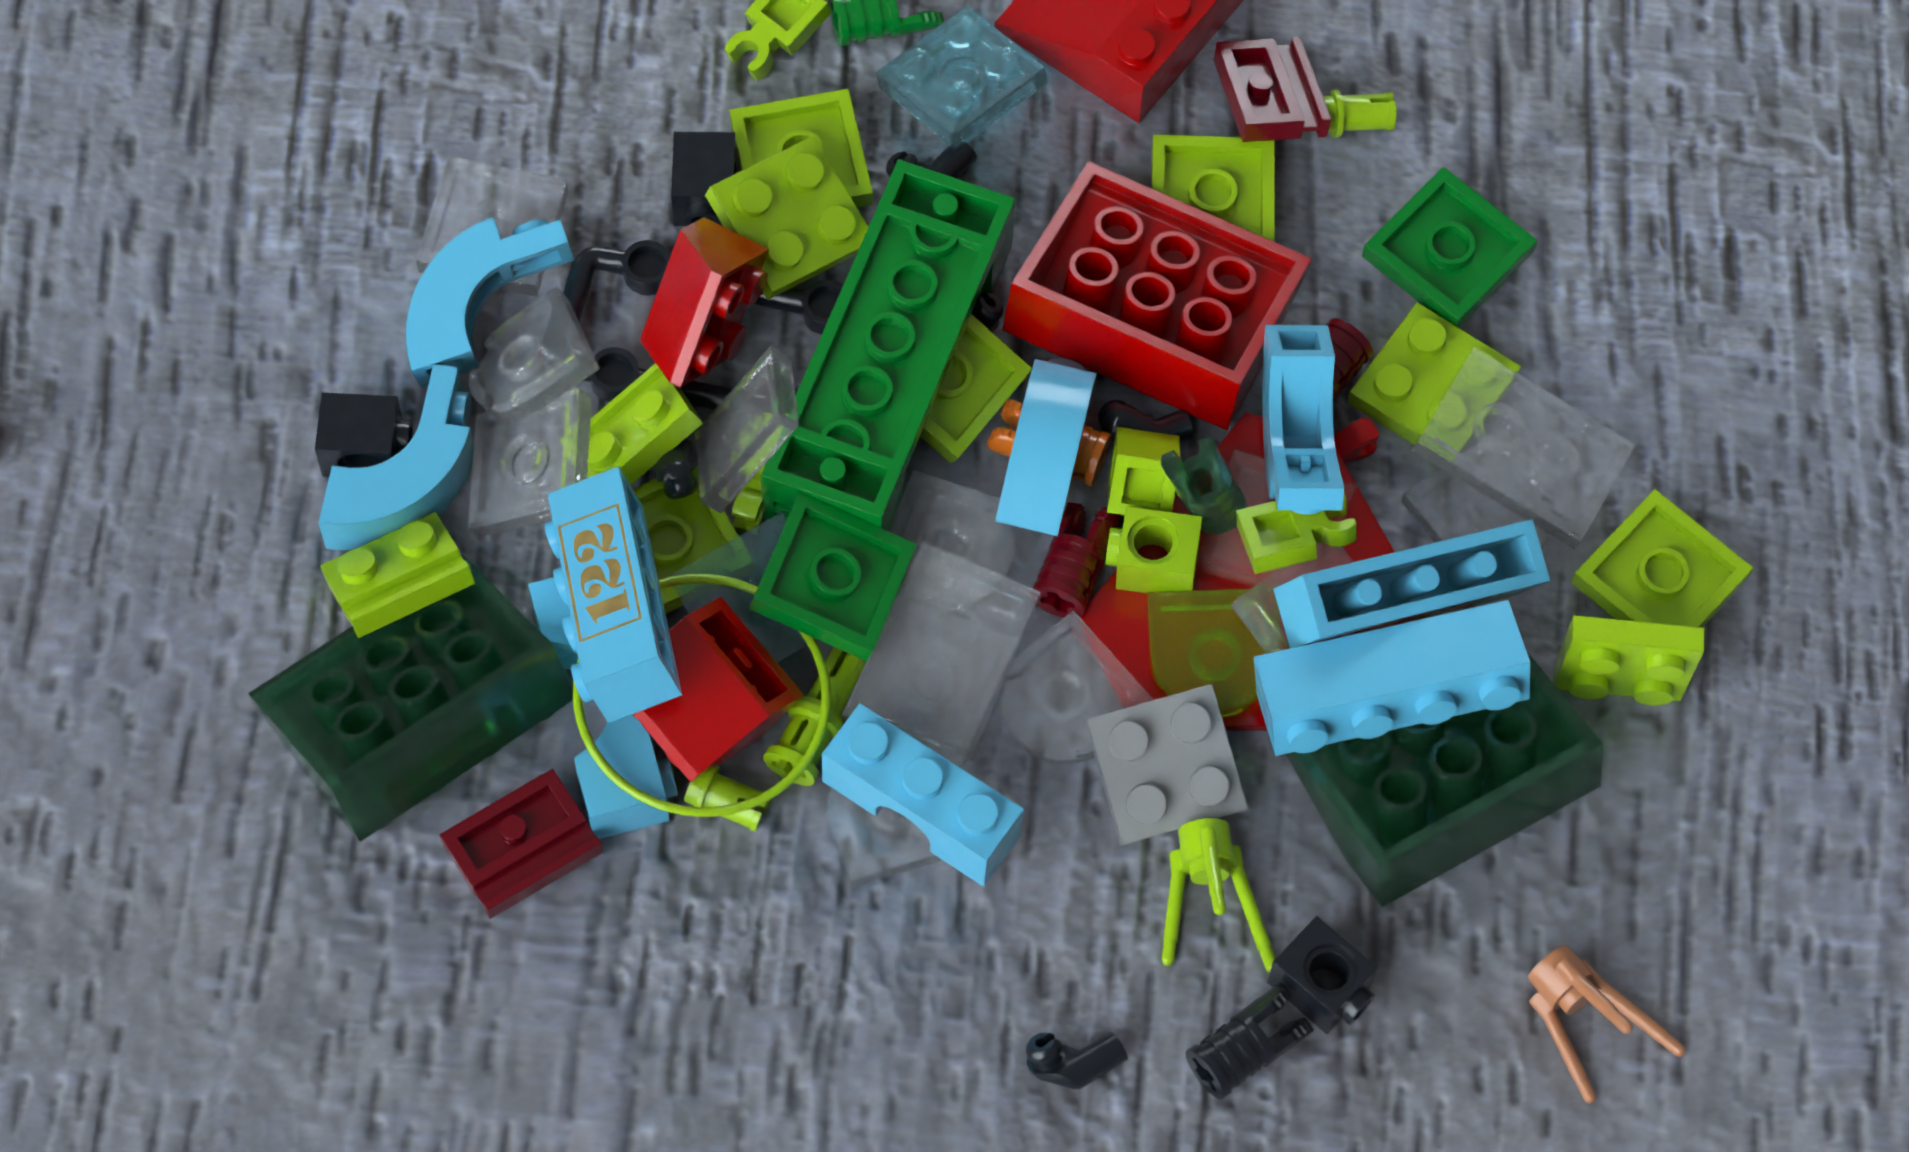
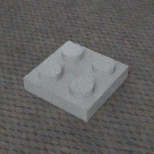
[1085,684,1248,846]

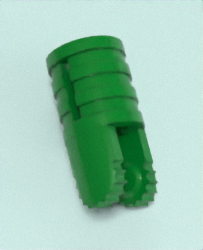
[829,0,946,47]

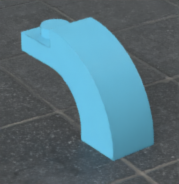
[406,217,574,387]
[1262,325,1344,515]
[995,358,1097,536]
[318,364,476,550]

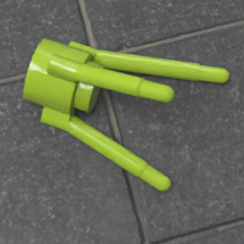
[1161,818,1276,973]

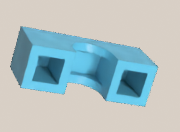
[822,703,1024,887]

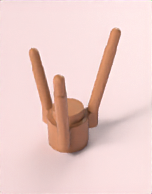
[1528,945,1686,1103]

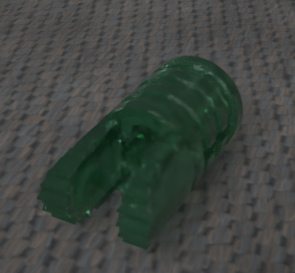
[1160,437,1247,534]

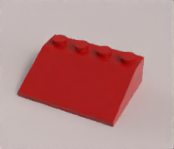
[994,0,1244,124]
[1002,161,1312,430]

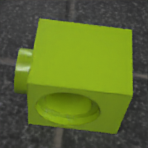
[1107,427,1180,515]
[1105,506,1202,600]

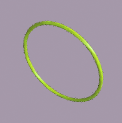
[573,574,831,817]

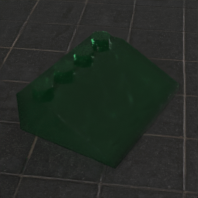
[248,554,573,842]
[1286,650,1603,907]

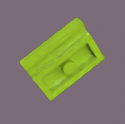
[563,363,703,485]
[320,512,475,638]

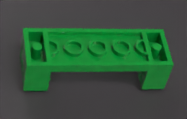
[761,159,1015,533]

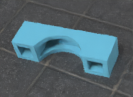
[528,577,678,839]

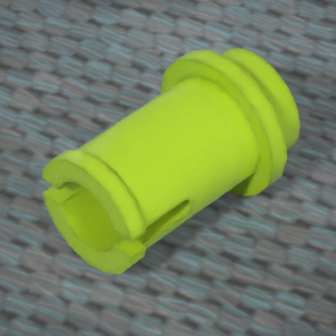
[1323,89,1397,138]
[684,766,771,833]

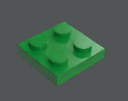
[1362,166,1537,328]
[748,491,917,661]

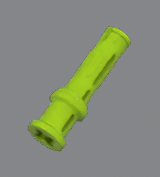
[763,613,893,786]

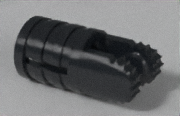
[1185,982,1314,1100]

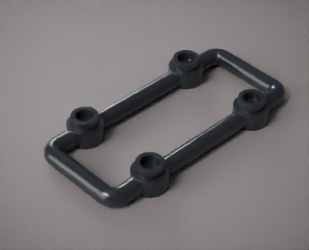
[546,240,843,421]

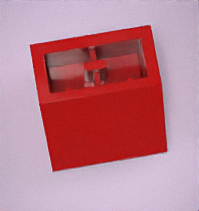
[640,217,769,388]
[632,596,804,782]

